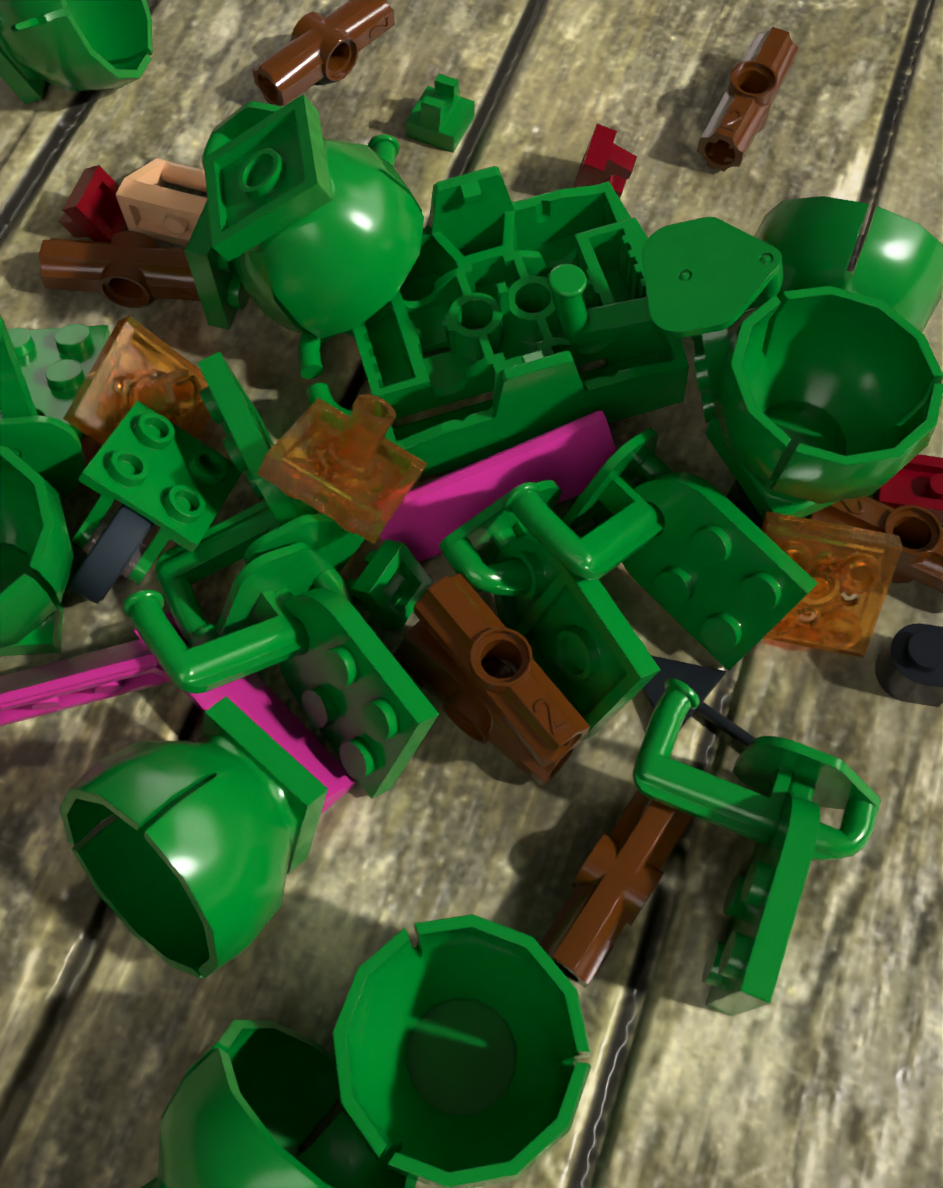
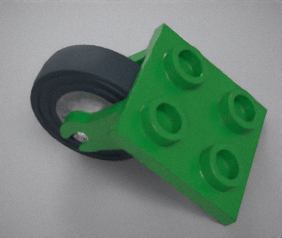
[70,400,242,604]

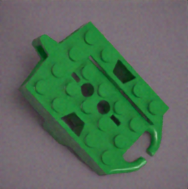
[297,166,689,485]

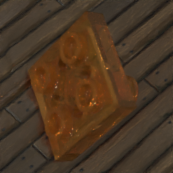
[63,315,210,446]
[257,394,428,544]
[761,511,903,658]

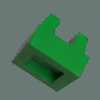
[406,74,475,153]
[347,539,433,631]

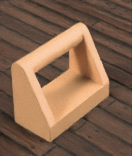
[116,158,207,246]

